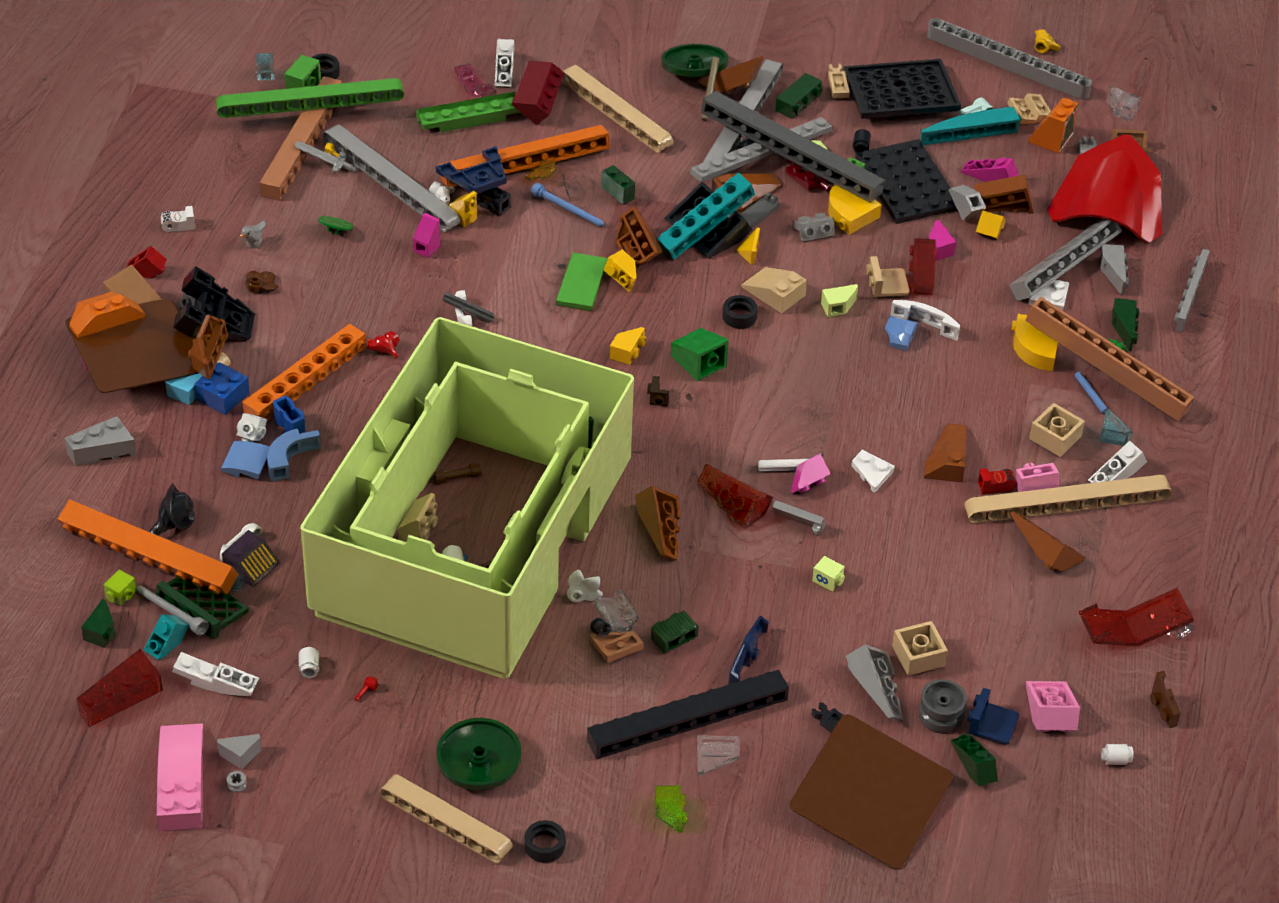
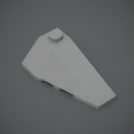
[846,645,903,722]

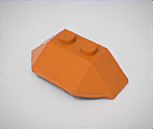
[69,291,146,338]

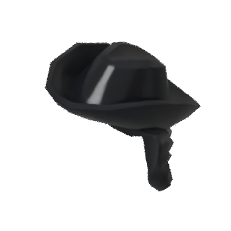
[149,483,195,536]

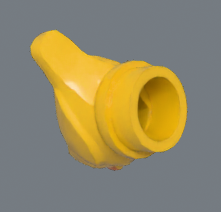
[1034,29,1061,53]

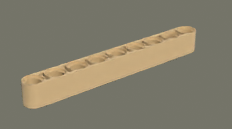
[562,65,673,153]

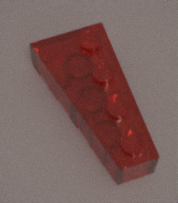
[76,648,163,727]

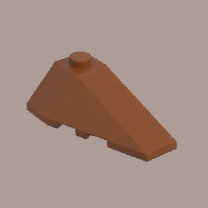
[712,174,782,212]
[635,486,681,561]

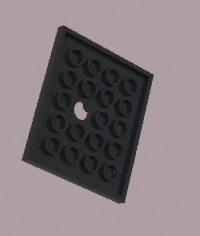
[843,59,961,119]

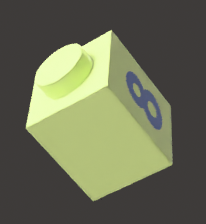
[812,556,845,592]

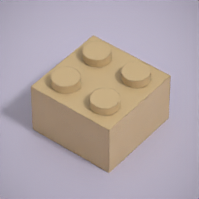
[1029,403,1085,457]
[892,621,948,676]

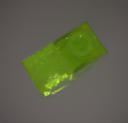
[654,785,687,833]

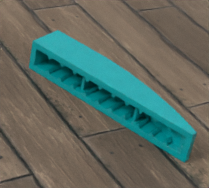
[920,106,1020,145]

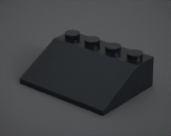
[665,182,753,258]

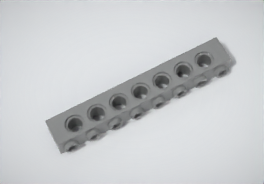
[1009,218,1122,301]

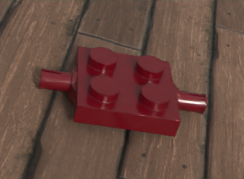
[785,159,832,192]

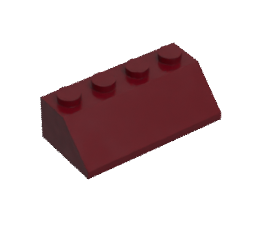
[511,61,565,125]

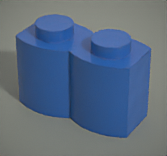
[273,395,306,434]

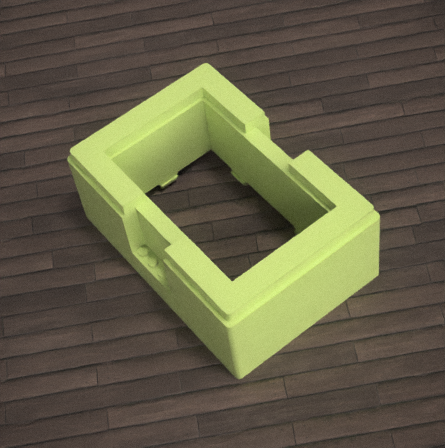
[301,317,634,679]

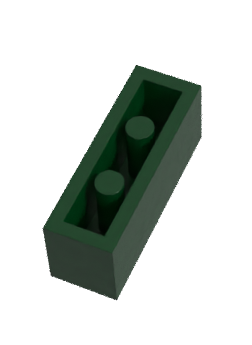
[775,73,822,119]

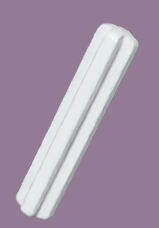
[758,459,808,472]

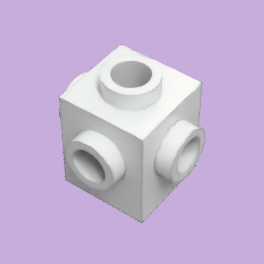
[237,413,267,442]

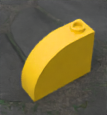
[828,184,882,235]
[1011,314,1058,372]

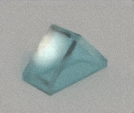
[1100,409,1132,446]

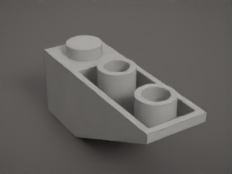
[1100,244,1129,295]

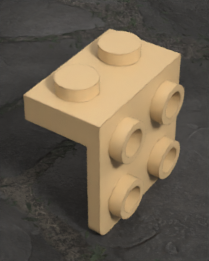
[866,256,909,297]

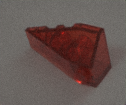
[698,464,773,528]

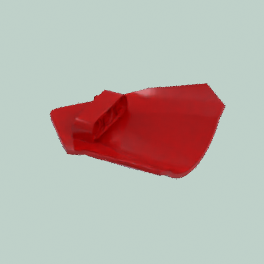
[1047,134,1162,243]

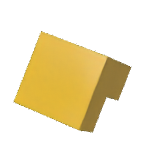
[976,211,1006,239]

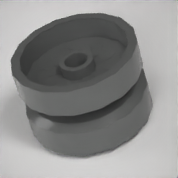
[919,679,967,733]

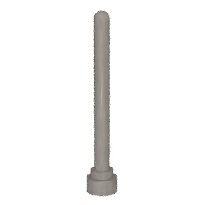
[136,586,209,635]

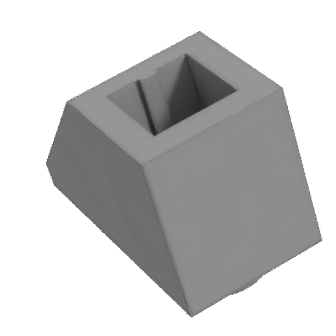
[949,185,986,221]

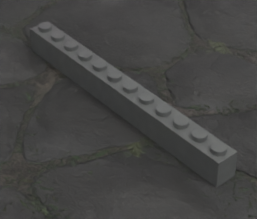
[701,91,885,203]

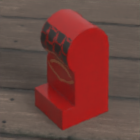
[978,468,1017,494]

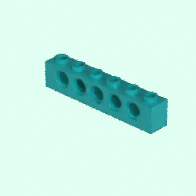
[657,172,755,260]

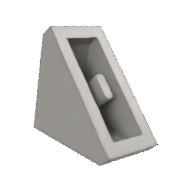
[217,734,261,769]

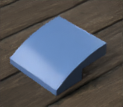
[220,441,270,479]

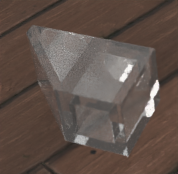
[1107,86,1141,121]

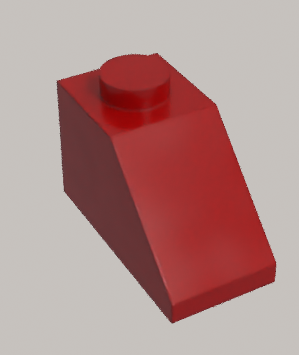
[125,246,167,279]

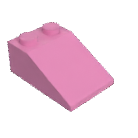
[1026,681,1080,732]

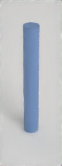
[1075,372,1108,414]

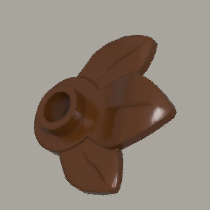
[245,271,278,292]

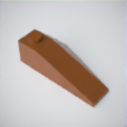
[924,423,966,482]
[1010,511,1085,572]

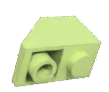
[821,284,858,318]

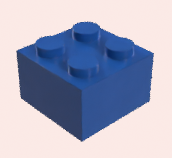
[194,362,250,415]

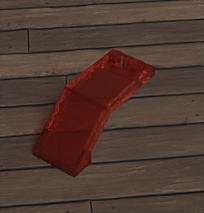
[1078,588,1194,646]

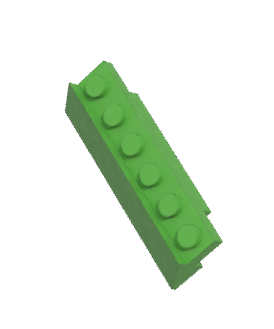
[415,91,520,132]

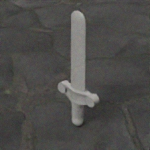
[295,141,358,173]

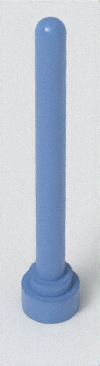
[530,183,604,227]

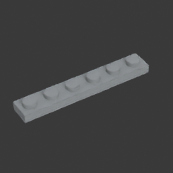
[1174,249,1210,332]

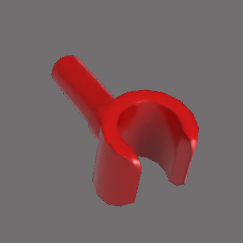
[354,677,379,702]

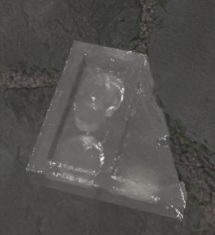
[697,735,740,776]

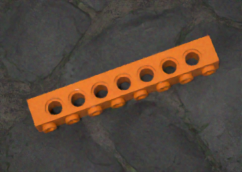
[242,323,366,421]

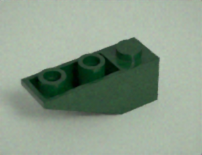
[1111,298,1139,351]
[951,734,998,786]

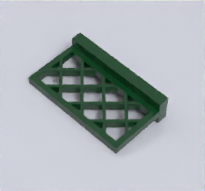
[156,577,249,640]

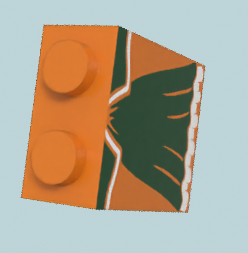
[1028,98,1079,153]

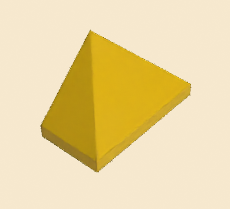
[736,227,760,265]

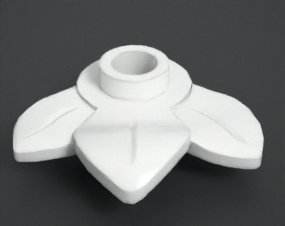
[567,570,603,602]

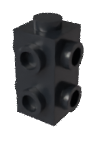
[477,187,511,216]

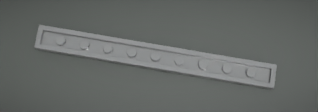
[690,117,832,182]

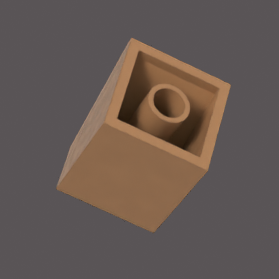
[103,265,161,304]

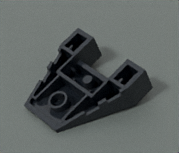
[173,266,255,340]

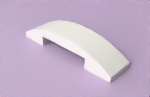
[890,300,960,341]

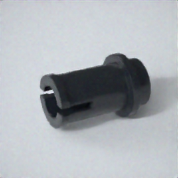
[590,618,611,635]

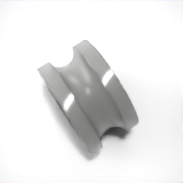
[227,771,247,793]

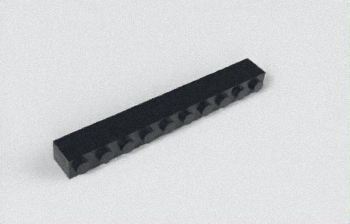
[587,670,789,760]

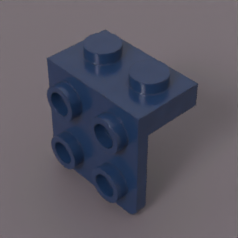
[967,687,1019,745]

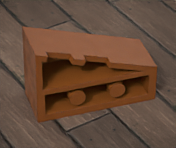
[974,174,1034,214]

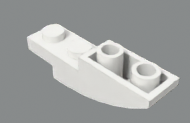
[172,652,259,696]

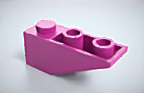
[961,158,1019,182]

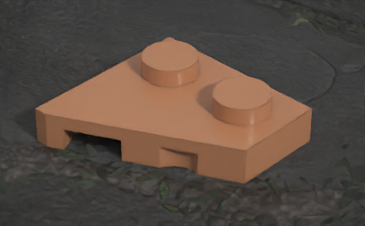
[589,631,644,663]

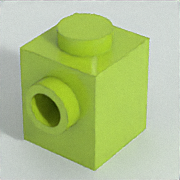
[103,569,137,606]

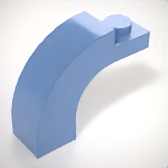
[267,428,321,482]

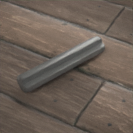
[442,292,494,322]

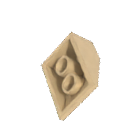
[741,267,807,313]

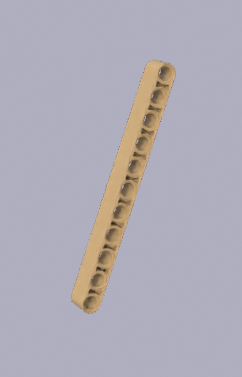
[964,475,1172,524]

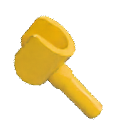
[324,143,346,159]

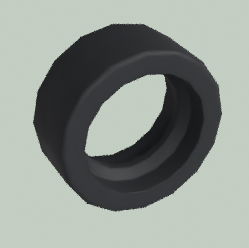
[311,53,340,79]
[722,295,758,329]
[524,820,566,863]

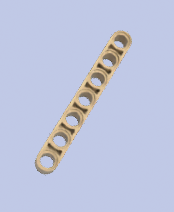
[380,774,513,863]

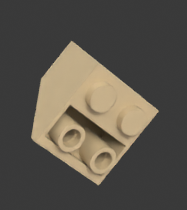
[398,493,438,542]

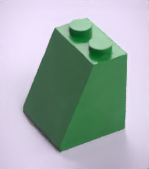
[671,328,729,381]

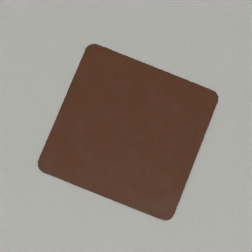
[65,299,199,393]
[789,714,953,870]

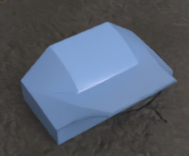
[884,316,919,351]

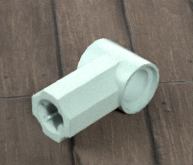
[958,97,994,116]

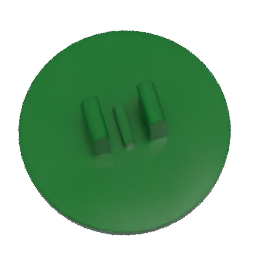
[318,216,353,235]

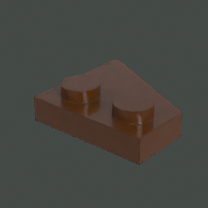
[1150,671,1180,728]

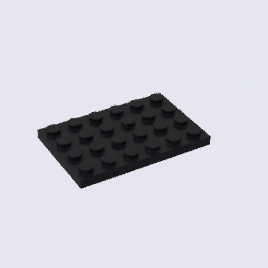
[855,139,957,224]

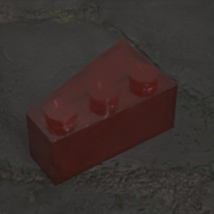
[908,238,936,295]

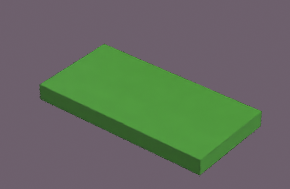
[556,253,608,311]

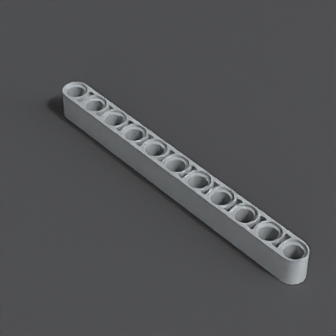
[927,18,1092,99]
[703,59,783,178]
[323,124,461,232]

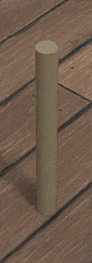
[702,57,719,121]

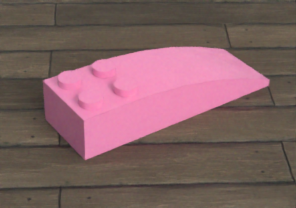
[157,724,203,831]

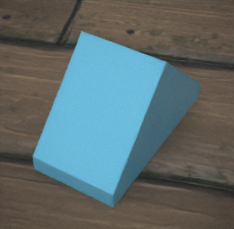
[165,373,202,405]

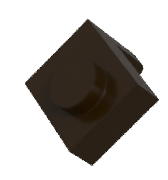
[647,376,669,406]

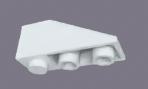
[495,39,515,87]
[1088,441,1147,483]

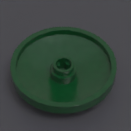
[661,44,728,77]
[437,718,521,790]

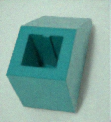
[144,614,190,660]

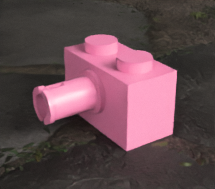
[1016,463,1059,492]

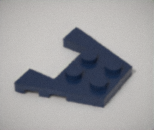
[435,146,507,194]

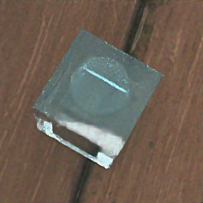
[256,53,275,80]

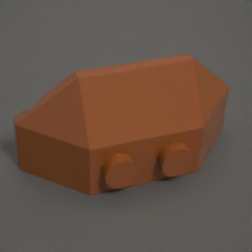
[699,56,764,94]
[615,206,662,265]
[188,315,228,379]

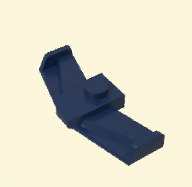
[728,616,769,684]

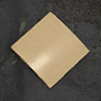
[1007,94,1051,124]

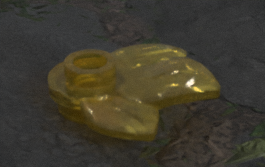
[525,160,557,180]

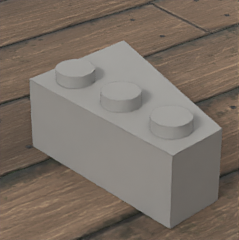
[64,416,137,466]

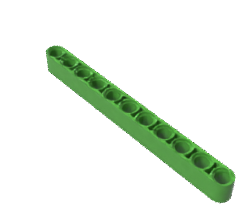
[216,78,404,118]

